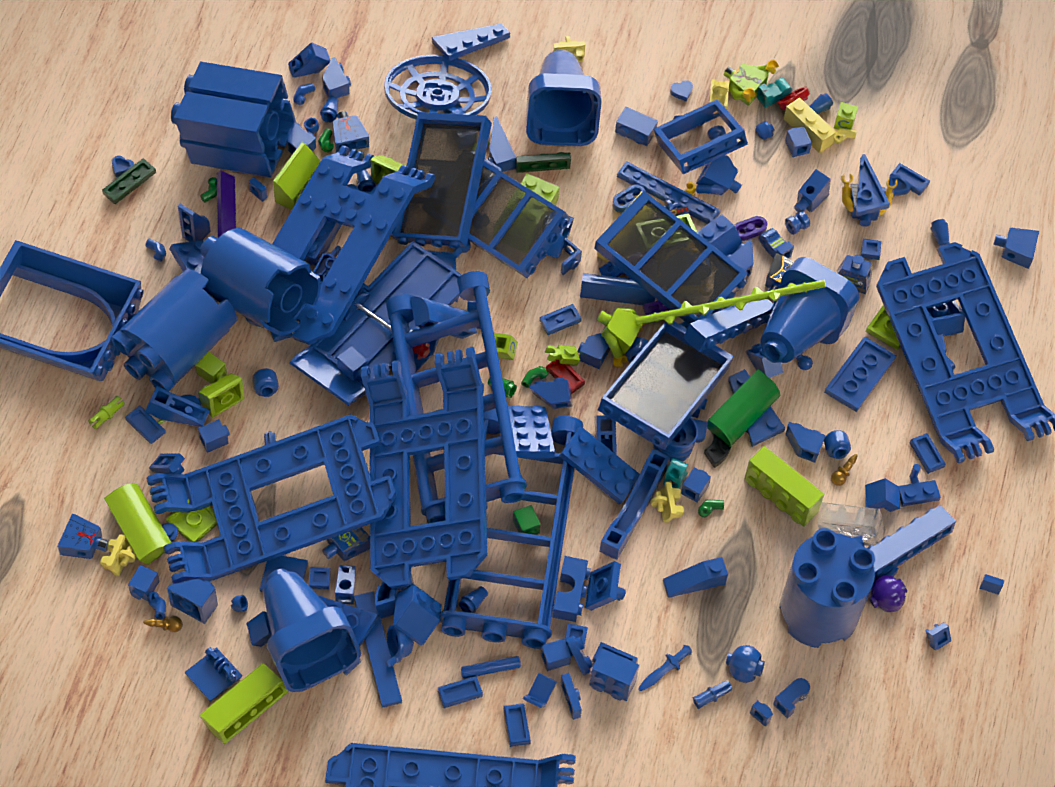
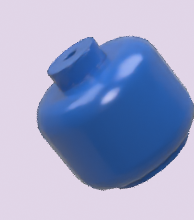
[755,121,774,139]

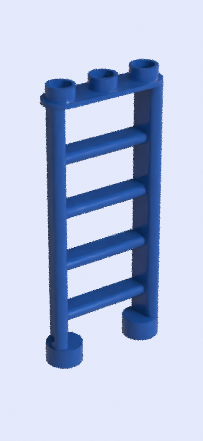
[386,271,527,524]
[440,408,584,649]

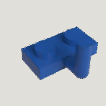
[899,464,941,507]

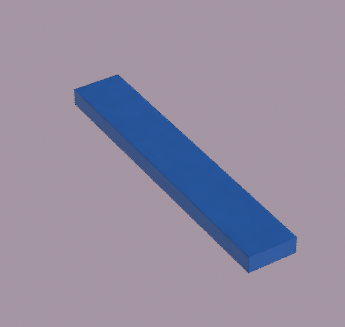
[617,161,721,224]
[354,591,402,708]

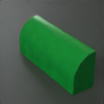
[707,369,780,447]

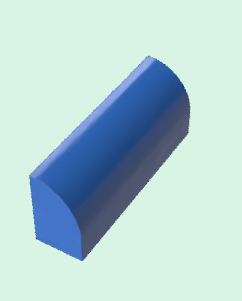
[580,273,657,305]
[410,296,477,339]

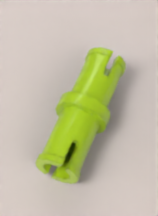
[88,396,125,429]

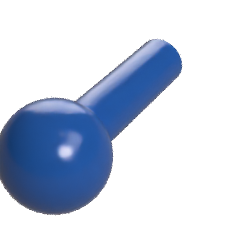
[796,354,813,370]

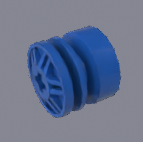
[653,412,698,463]

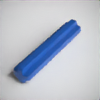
[461,656,521,679]

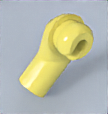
[833,129,856,144]

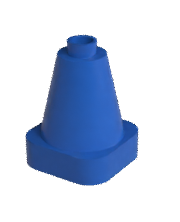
[526,50,602,146]
[760,257,859,363]
[262,569,361,692]

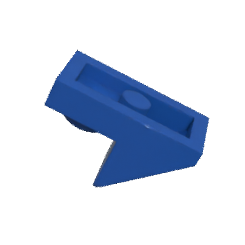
[149,453,185,474]

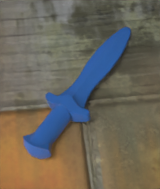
[638,645,692,691]

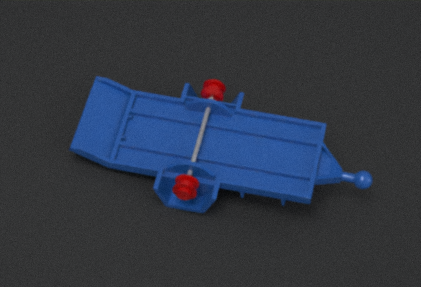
[289,240,471,406]

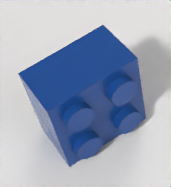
[589,649,640,702]

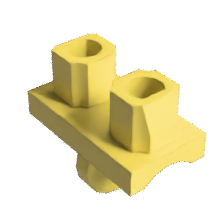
[553,36,586,62]
[710,79,729,112]
[651,482,684,523]
[100,534,136,576]

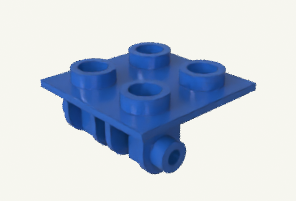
[184,647,243,702]

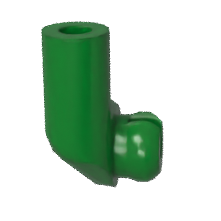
[318,128,334,152]
[200,177,217,203]
[521,366,548,388]
[698,500,724,517]

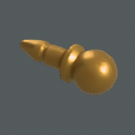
[831,454,858,486]
[143,616,183,632]

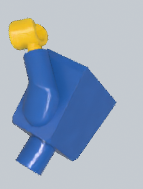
[685,155,742,195]

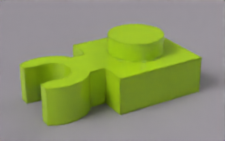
[545,345,580,365]

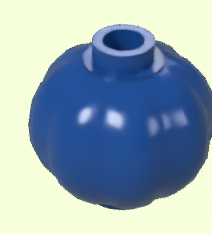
[726,645,765,683]

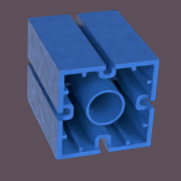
[171,61,296,178]

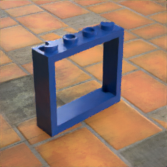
[654,99,748,174]

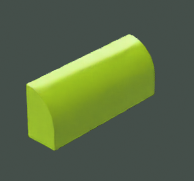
[104,483,171,565]
[200,663,288,745]

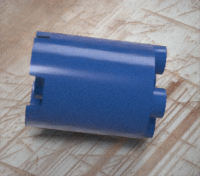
[201,227,321,335]
[110,269,237,391]
[779,528,875,648]

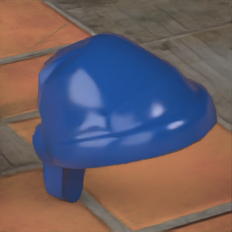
[386,625,414,667]

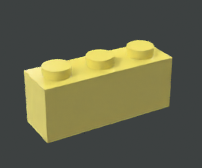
[784,98,836,153]

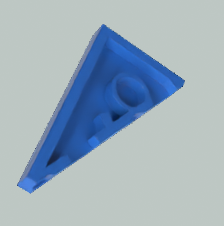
[855,154,890,217]

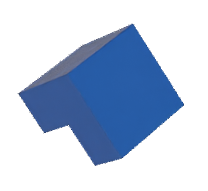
[865,478,900,512]
[246,611,271,647]

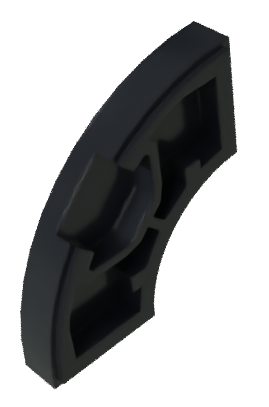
[704,433,732,468]

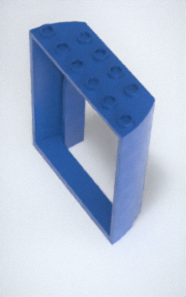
[0,240,144,381]

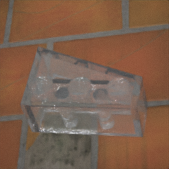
[817,502,885,546]

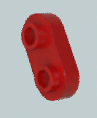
[778,87,810,111]

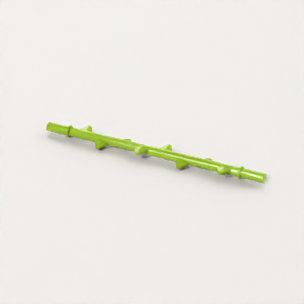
[636,280,826,325]

